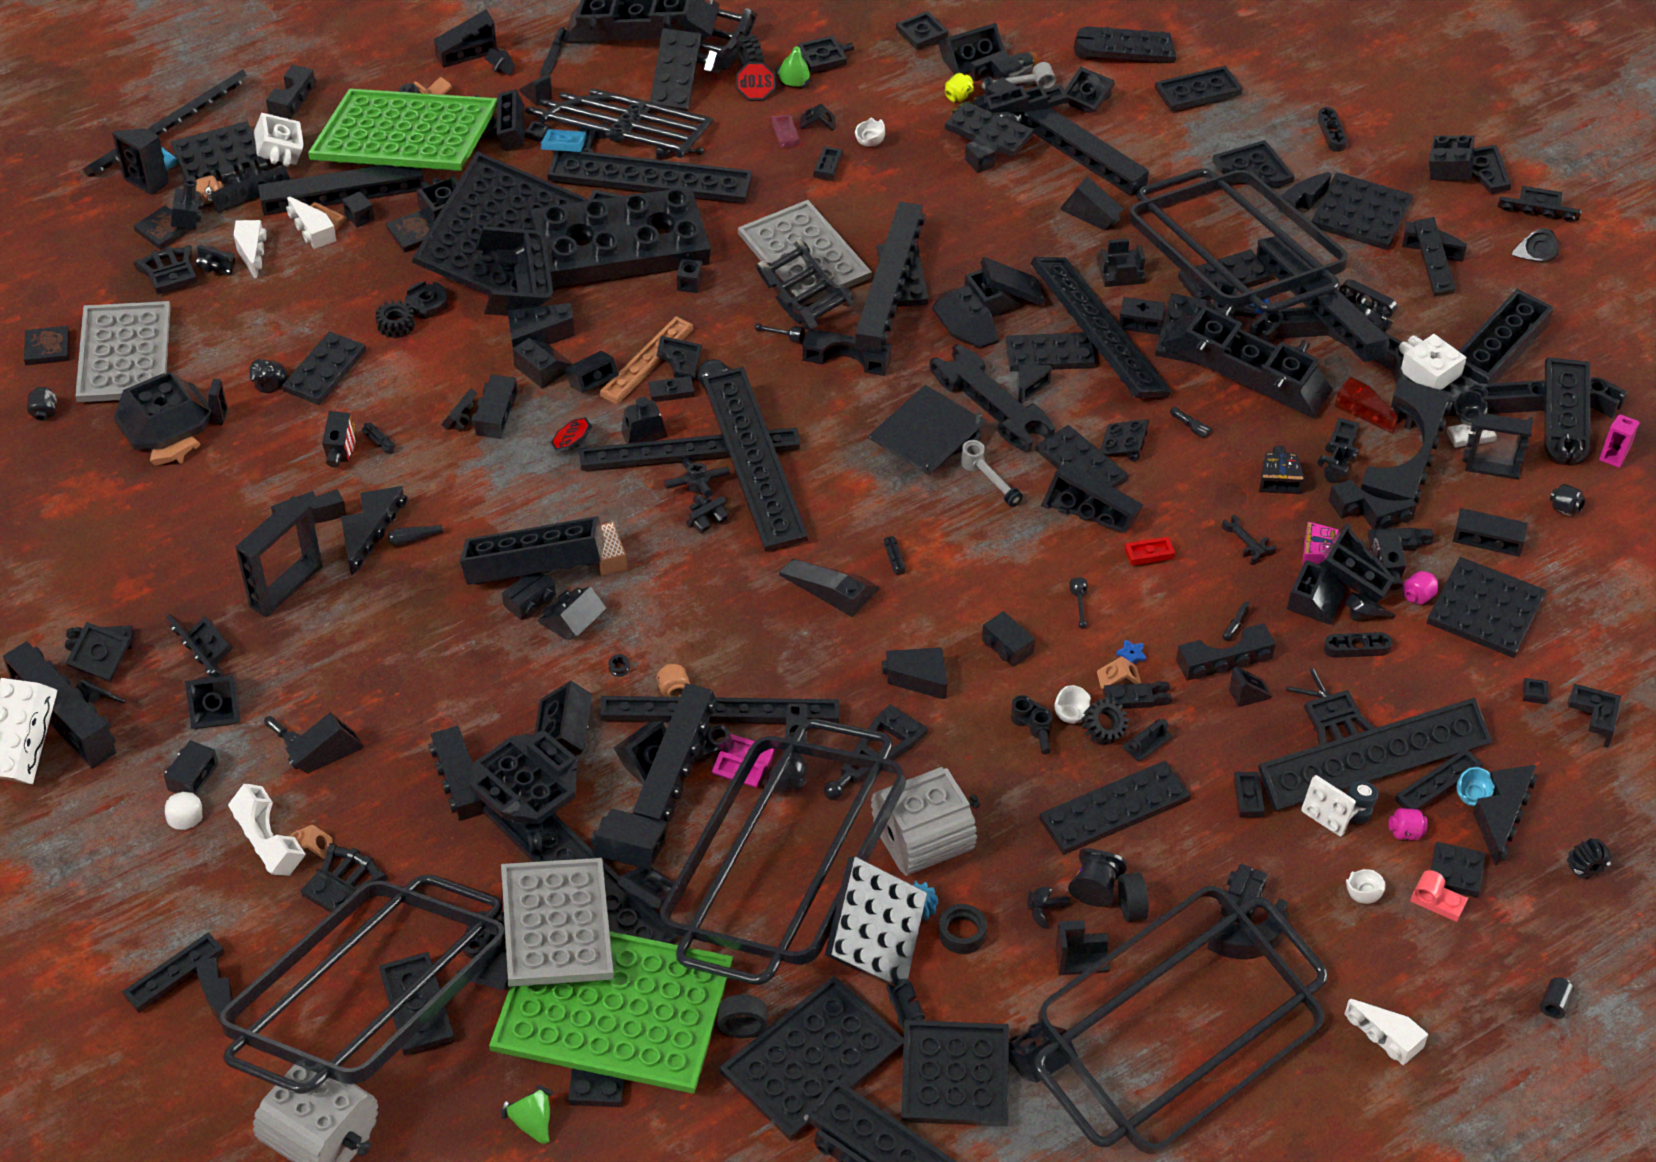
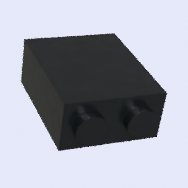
[591,808,667,869]

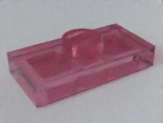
[771,114,799,148]

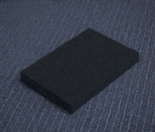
[980,257,1045,305]

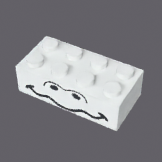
[0,678,57,784]

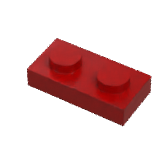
[1124,536,1175,566]

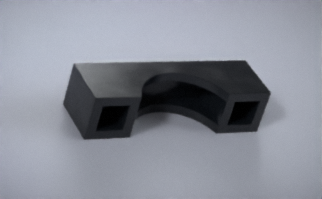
[802,329,892,376]
[1176,623,1276,681]

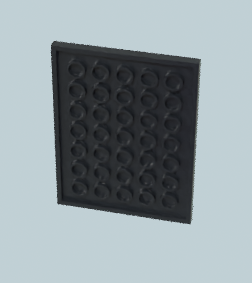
[412,151,588,296]

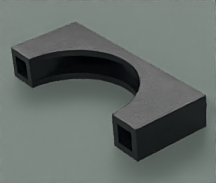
[1361,378,1453,503]

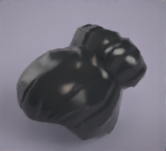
[249,359,288,393]

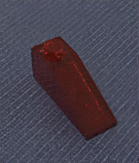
[1335,377,1398,434]

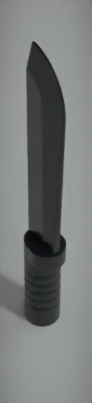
[539,27,566,75]

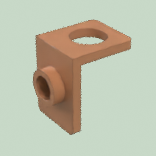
[414,77,452,95]
[1097,656,1141,689]
[290,824,333,859]

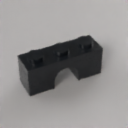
[266,65,316,120]

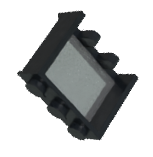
[1462,410,1533,480]

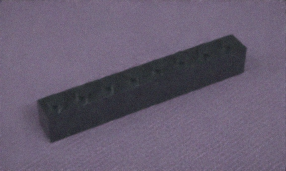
[258,165,424,216]

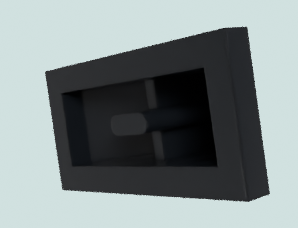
[519,73,553,106]
[1017,365,1052,404]
[1229,666,1272,707]

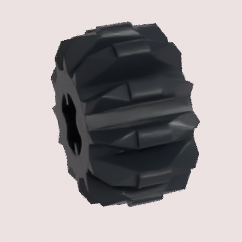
[1567,838,1612,879]

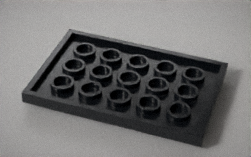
[719,975,904,1141]

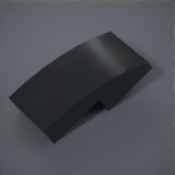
[1330,417,1359,453]

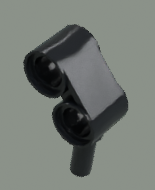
[1011,695,1052,755]
[691,724,733,765]

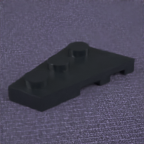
[1472,145,1511,194]

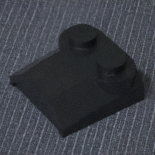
[1064,66,1115,113]

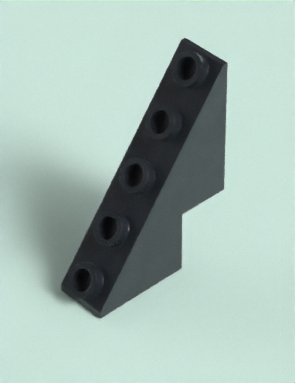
[341,486,408,576]
[1473,765,1538,865]

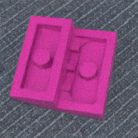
[712,734,776,788]

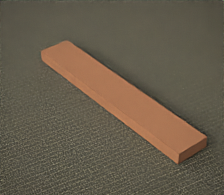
[600,316,693,405]

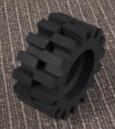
[736,34,764,67]
[375,300,415,338]
[1081,698,1129,745]

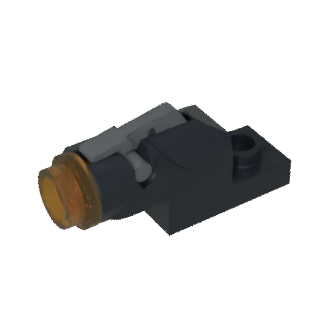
[970,50,1039,82]

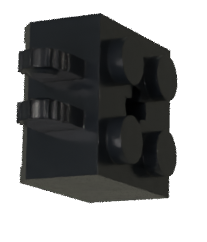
[416,176,458,223]

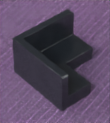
[1568,684,1621,748]
[1055,920,1109,975]

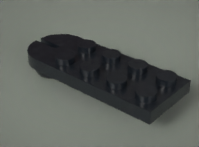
[1073,26,1176,63]
[1544,357,1590,466]

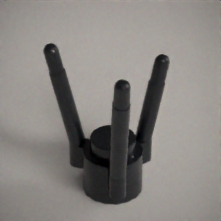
[75,679,125,703]

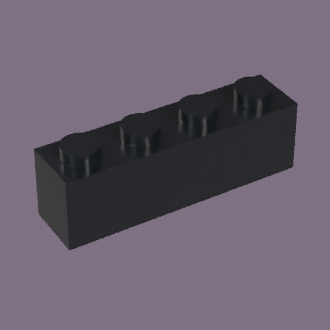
[428,725,486,821]

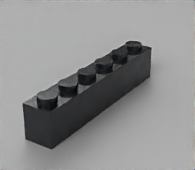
[633,683,718,822]

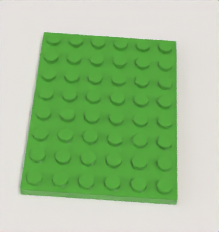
[308,89,498,171]
[489,931,733,1094]

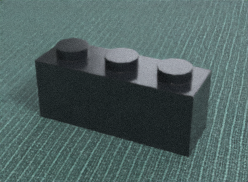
[497,89,525,151]
[472,374,518,439]
[1452,508,1528,557]

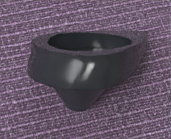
[1511,228,1559,262]
[1345,592,1396,621]

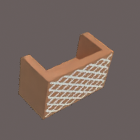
[599,522,627,575]

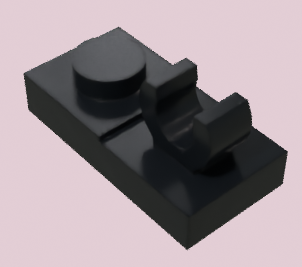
[441,388,478,432]

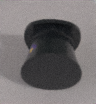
[1068,848,1127,907]

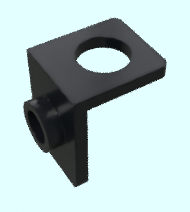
[800,103,835,131]

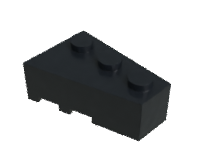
[508,303,575,349]
[1319,523,1394,603]

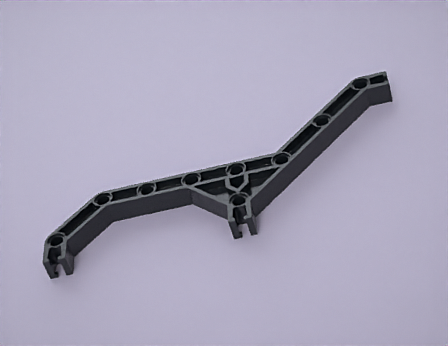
[1249,307,1627,430]

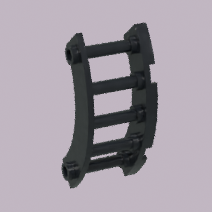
[697,0,758,73]
[755,239,854,330]

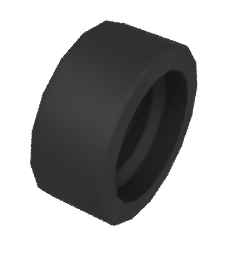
[1118,872,1149,922]
[939,904,987,954]
[718,995,767,1038]

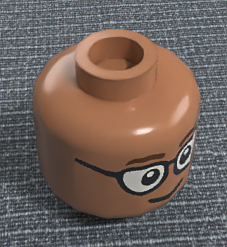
[196,176,223,205]

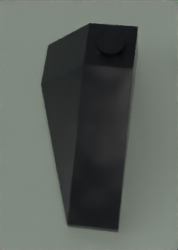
[779,559,879,617]

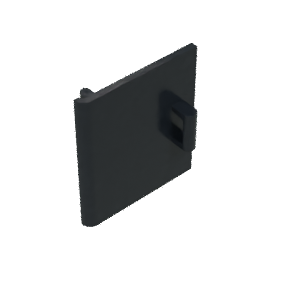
[868,385,987,475]

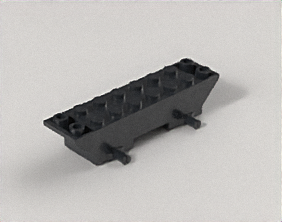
[563,0,718,42]
[1161,304,1333,418]

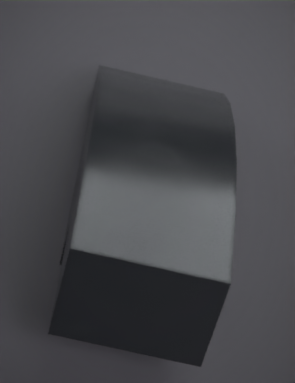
[1278,172,1332,215]
[1402,221,1467,262]
[271,489,346,524]
[195,957,236,1026]

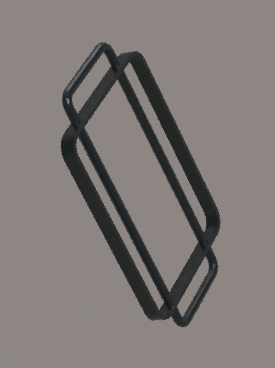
[1130,168,1347,312]
[660,719,906,985]
[220,874,506,1094]
[1034,886,1328,1153]

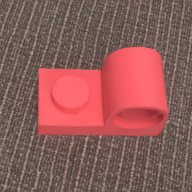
[1410,870,1468,922]

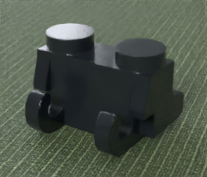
[1317,441,1359,483]

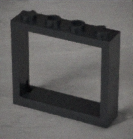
[235,496,323,617]

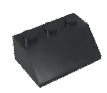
[937,23,1005,75]
[112,128,169,195]
[534,681,592,756]

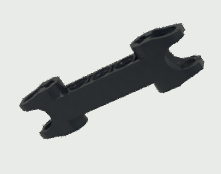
[929,344,1055,452]

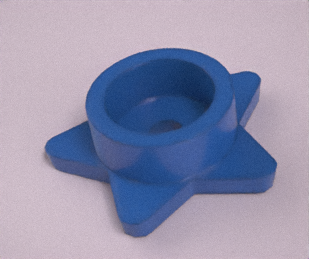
[1116,640,1146,664]

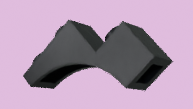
[1329,479,1417,529]

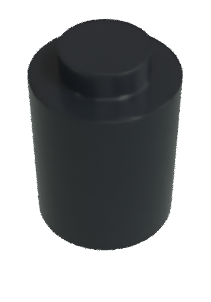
[1540,978,1574,1019]

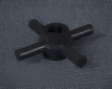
[664,458,730,498]

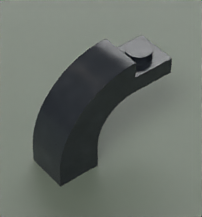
[1207,898,1289,960]

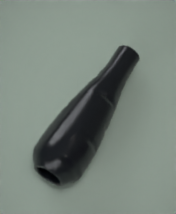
[388,524,443,547]

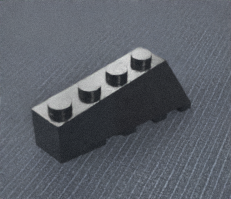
[1041,461,1143,533]

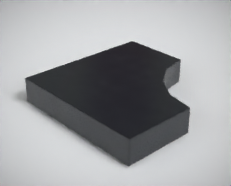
[656,336,702,382]

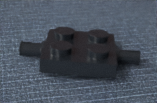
[798,36,854,73]

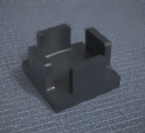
[1096,238,1146,287]

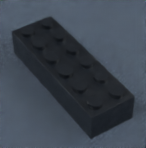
[1459,289,1554,384]
[460,516,605,585]
[3,641,116,769]

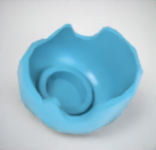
[1457,767,1495,807]

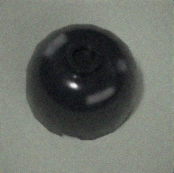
[761,753,808,795]

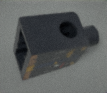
[1259,446,1304,494]

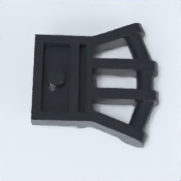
[133,245,197,294]
[1304,690,1375,746]
[301,843,388,913]

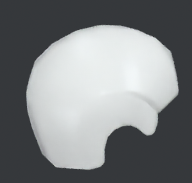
[855,118,885,147]
[1055,685,1091,724]
[165,792,203,829]
[1346,869,1385,904]

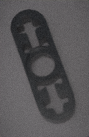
[1317,107,1347,152]
[1339,279,1397,318]
[1324,632,1392,658]

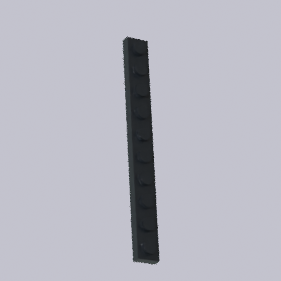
[82,69,247,176]
[579,427,800,471]
[600,696,839,723]

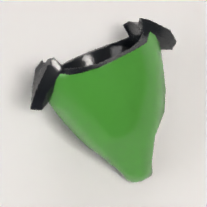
[776,46,811,89]
[501,1085,554,1144]

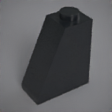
[1060,176,1124,230]
[881,647,947,699]
[285,712,364,774]

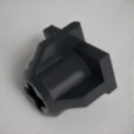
[485,48,516,75]

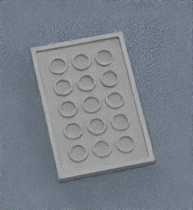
[738,200,872,306]
[76,301,171,402]
[501,858,613,986]

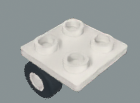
[1301,775,1379,836]

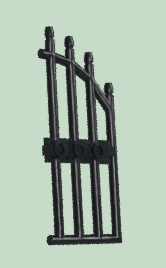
[525,88,713,158]

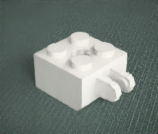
[254,113,303,167]
[1399,334,1466,390]

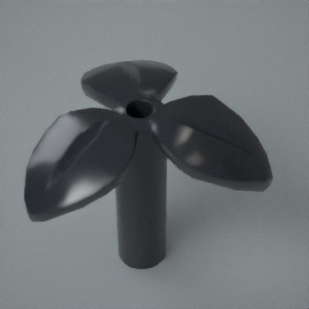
[1027,887,1070,929]

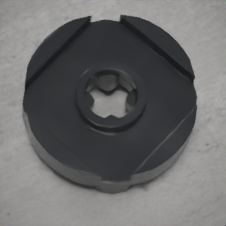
[405,281,448,319]
[1354,302,1394,333]

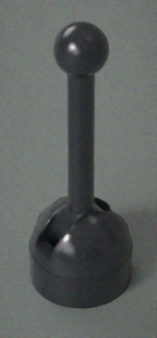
[656,147,704,159]
[755,323,805,344]
[1069,577,1088,629]

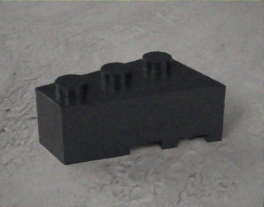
[434,9,497,68]

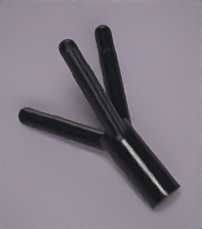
[1286,668,1331,698]

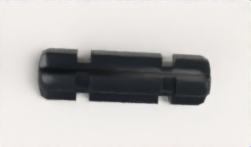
[362,422,396,453]
[884,536,906,575]

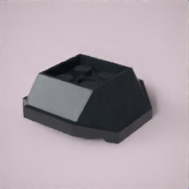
[114,372,213,450]
[469,731,578,826]

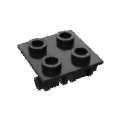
[1100,419,1149,462]

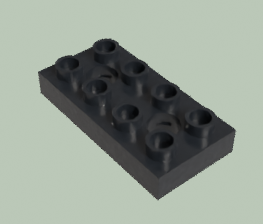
[530,187,711,287]

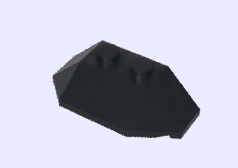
[932,285,999,349]

